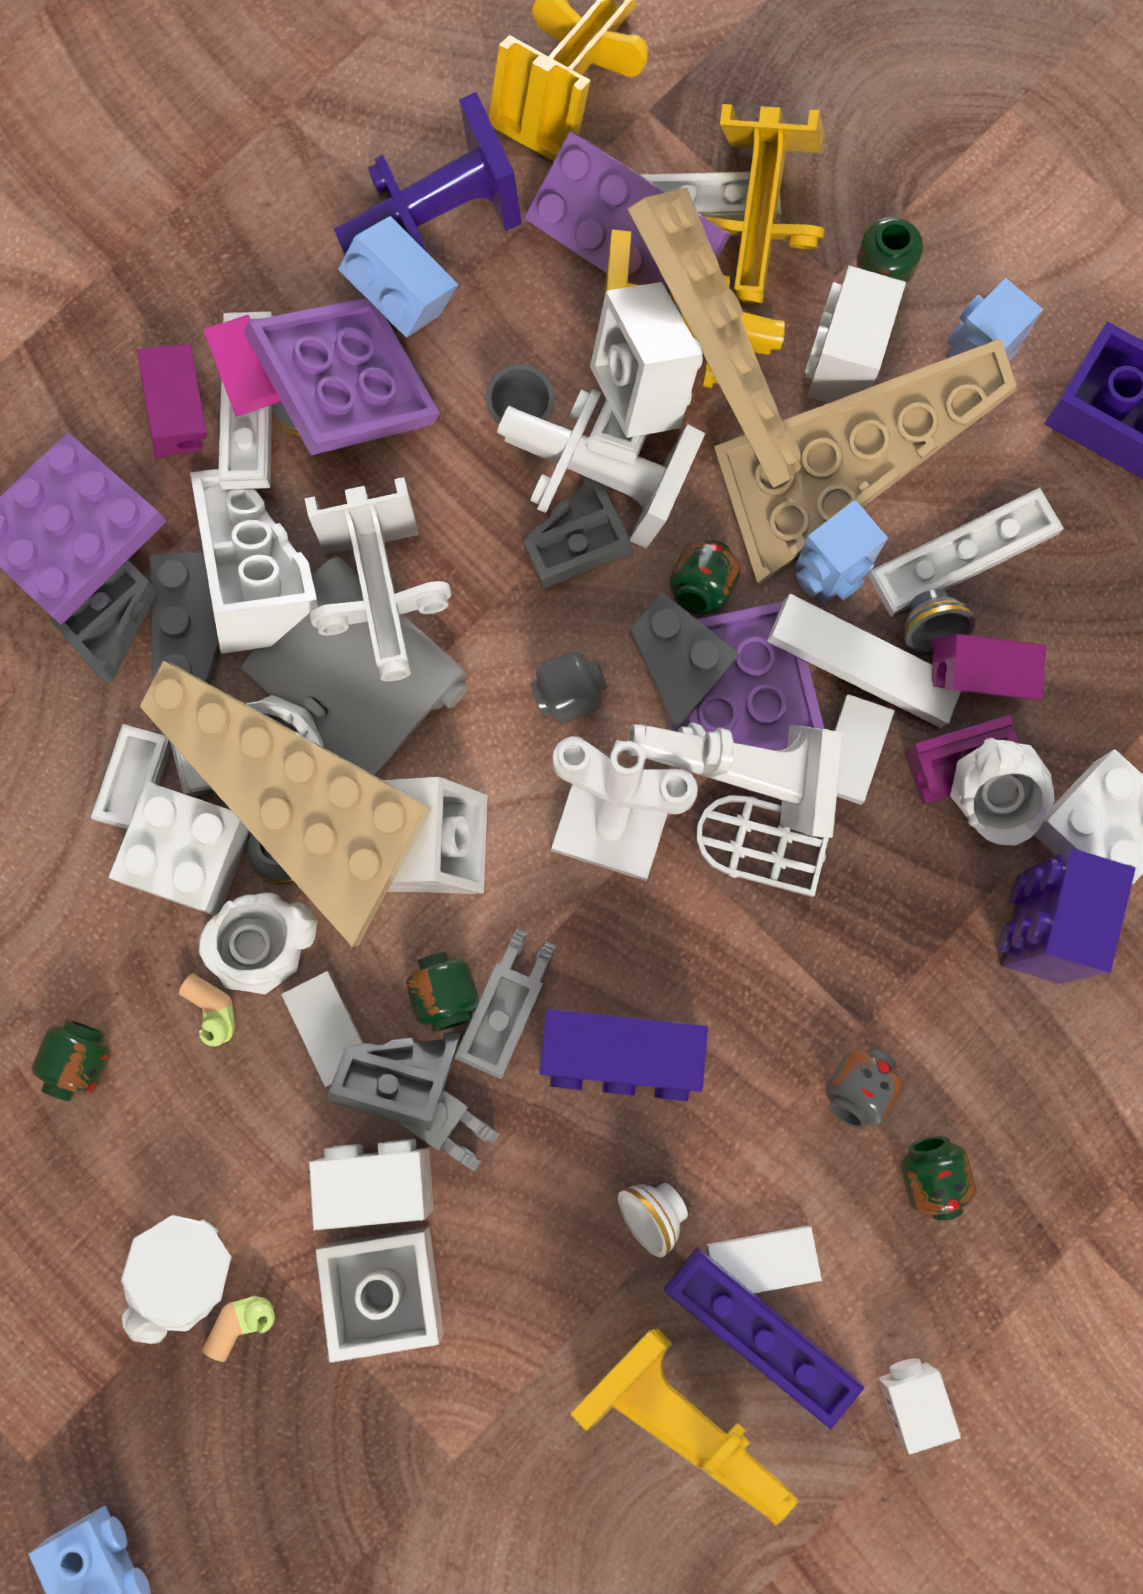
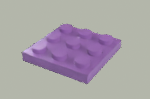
[244,298,440,455]
[0,432,167,625]
[663,601,824,773]

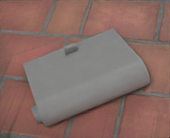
[240,557,469,776]

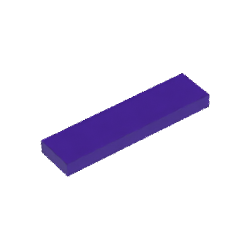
[664,1247,864,1430]

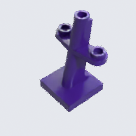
[333,92,522,255]

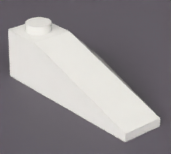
[190,469,317,654]

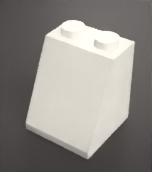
[383,777,488,894]

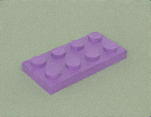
[524,131,731,294]

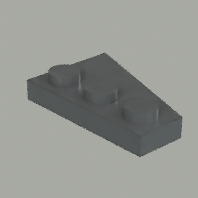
[150,552,220,685]

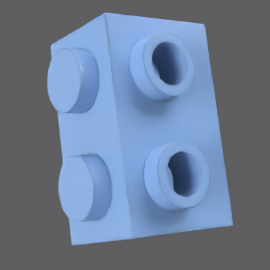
[338,216,459,338]
[946,278,1043,361]
[794,500,888,605]
[29,1506,151,1594]

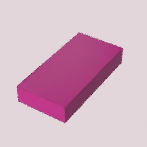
[203,314,281,417]

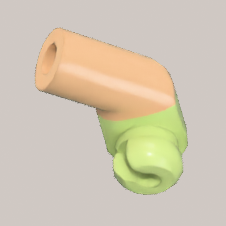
[179,973,236,1047]
[202,1296,275,1362]

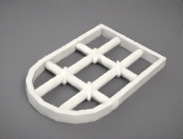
[696,795,829,897]

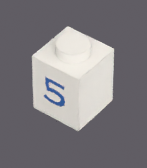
[878,1358,961,1455]

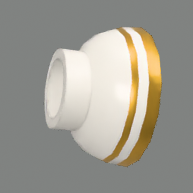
[617,1183,688,1258]

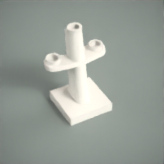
[497,389,705,549]
[305,477,451,681]
[628,722,843,838]
[551,736,698,881]

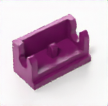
[137,344,207,459]
[931,634,1046,701]
[905,714,1019,805]

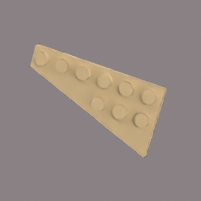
[628,188,801,488]
[714,338,1017,585]
[140,661,432,947]

